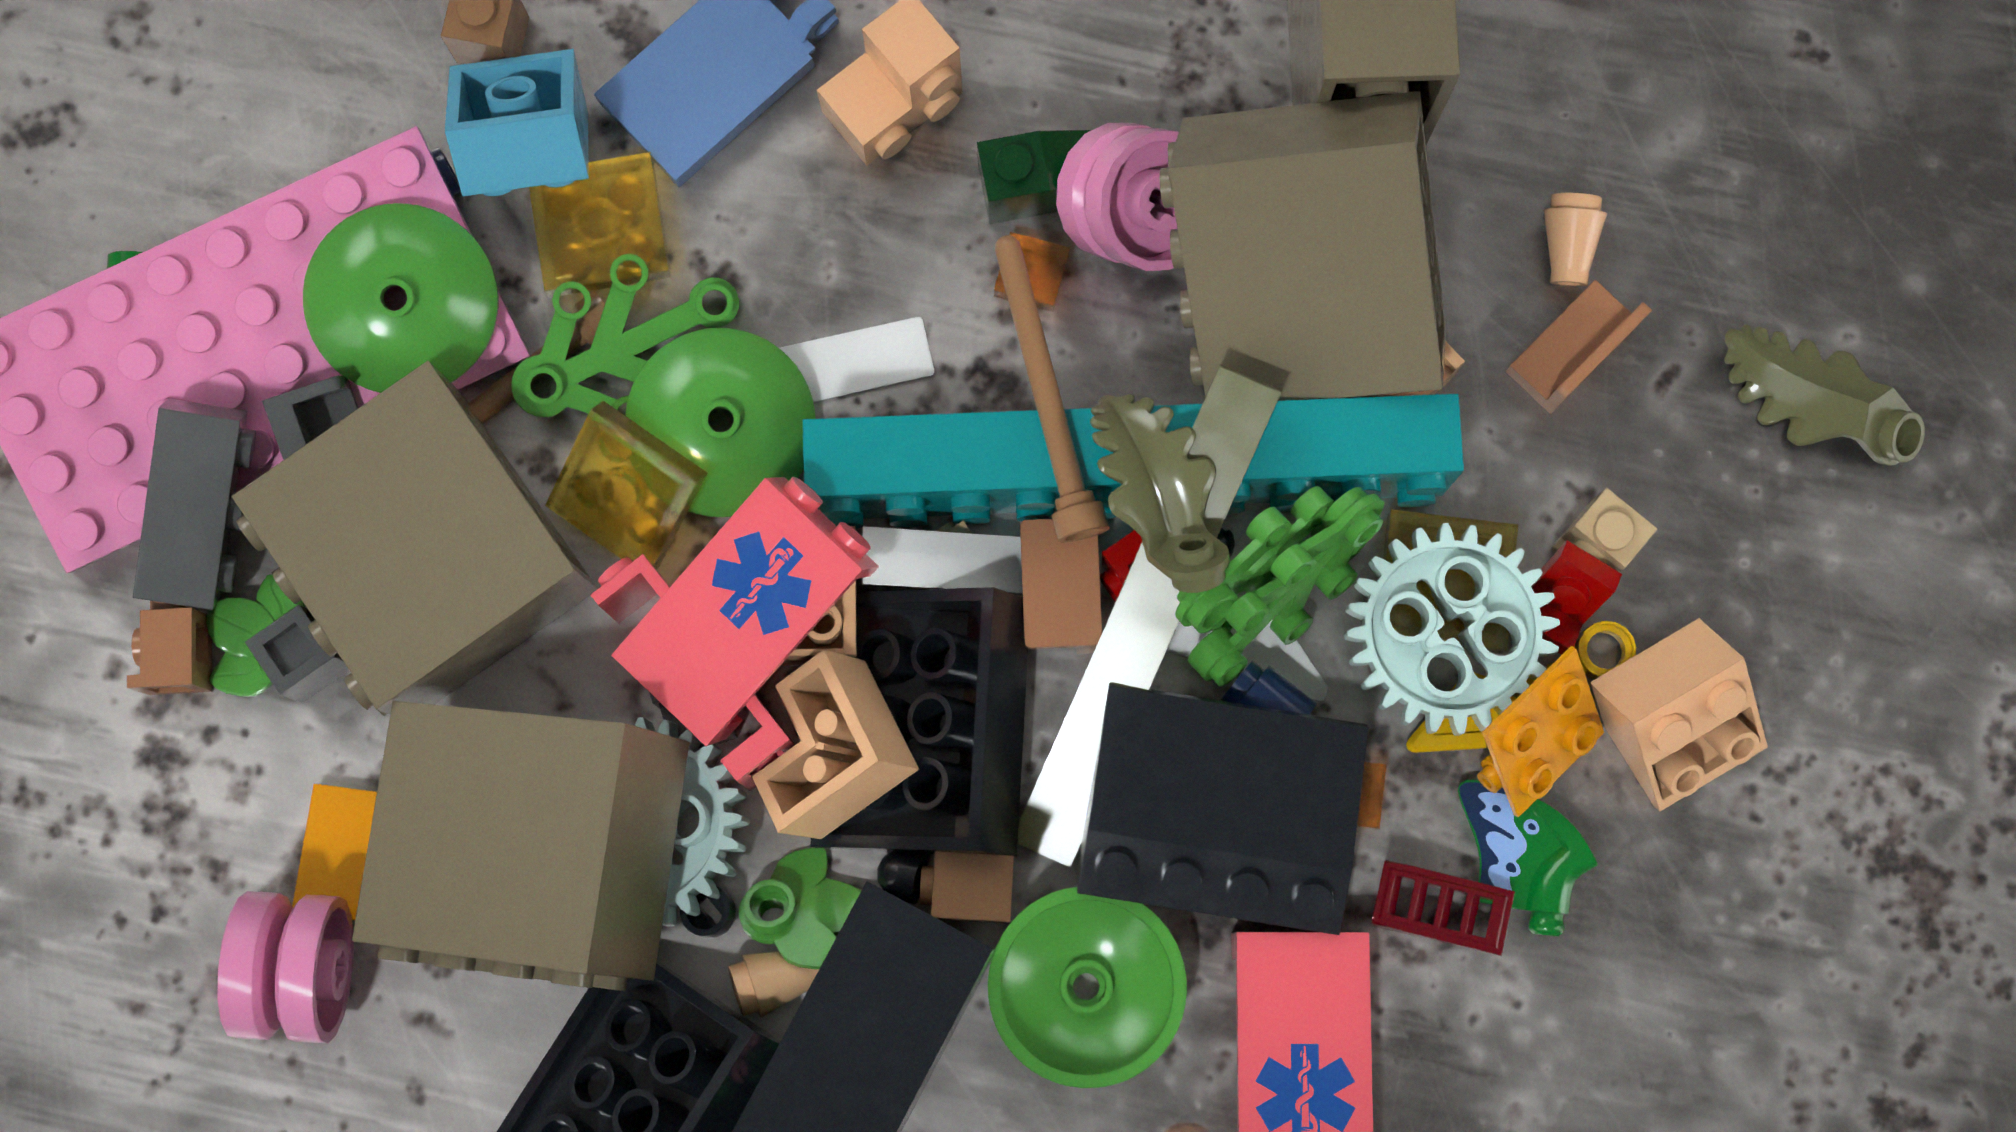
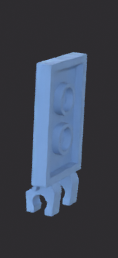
[594,0,839,188]

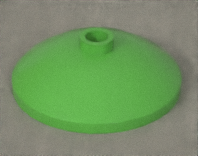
[303,203,499,393]
[625,328,816,517]
[988,887,1187,1088]

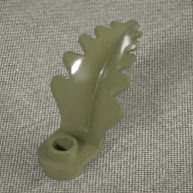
[1724,324,1925,466]
[1090,394,1230,593]

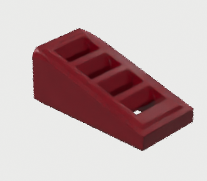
[1371,860,1515,956]

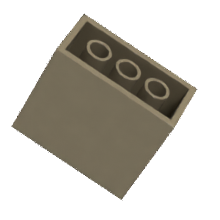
[1287,0,1460,145]
[1159,91,1446,401]
[231,361,598,716]
[352,701,690,991]

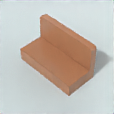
[1505,279,1652,414]
[1020,519,1102,654]

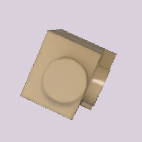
[1551,488,1657,572]

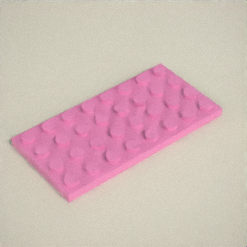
[0,126,531,573]

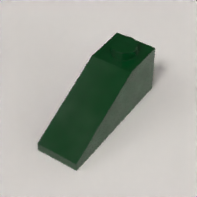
[977,130,1091,224]

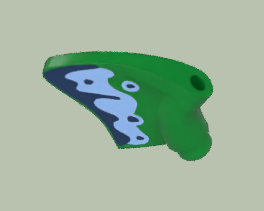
[1458,780,1598,937]

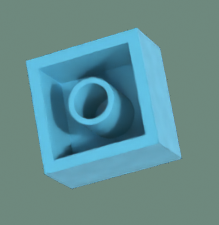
[445,49,589,197]

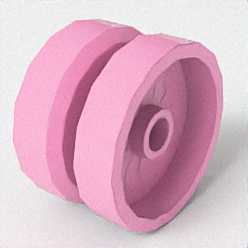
[1056,123,1179,271]
[217,891,354,1044]

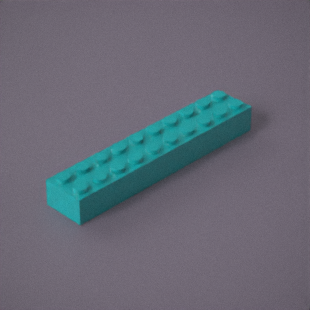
[802,394,1464,529]

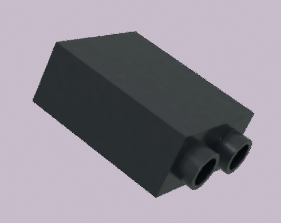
[732,881,995,1132]

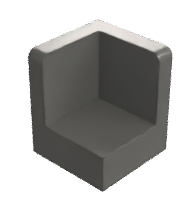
[262,376,359,460]
[245,605,349,702]

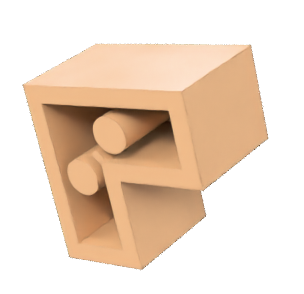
[817,0,963,166]
[752,649,919,839]

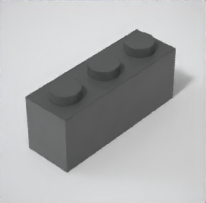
[132,398,256,610]

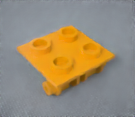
[1477,646,1604,817]
[292,784,377,920]

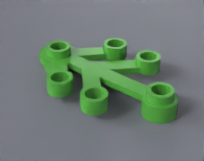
[511,254,739,433]
[1175,486,1367,633]
[1188,487,1384,686]

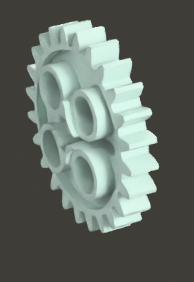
[1344,523,1560,736]
[616,717,750,927]

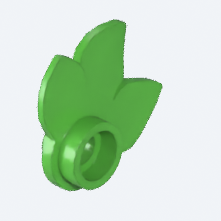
[206,574,305,697]
[739,848,861,969]

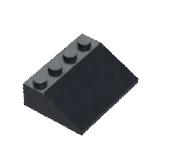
[810,587,1028,857]
[1076,683,1369,935]
[497,961,780,1132]

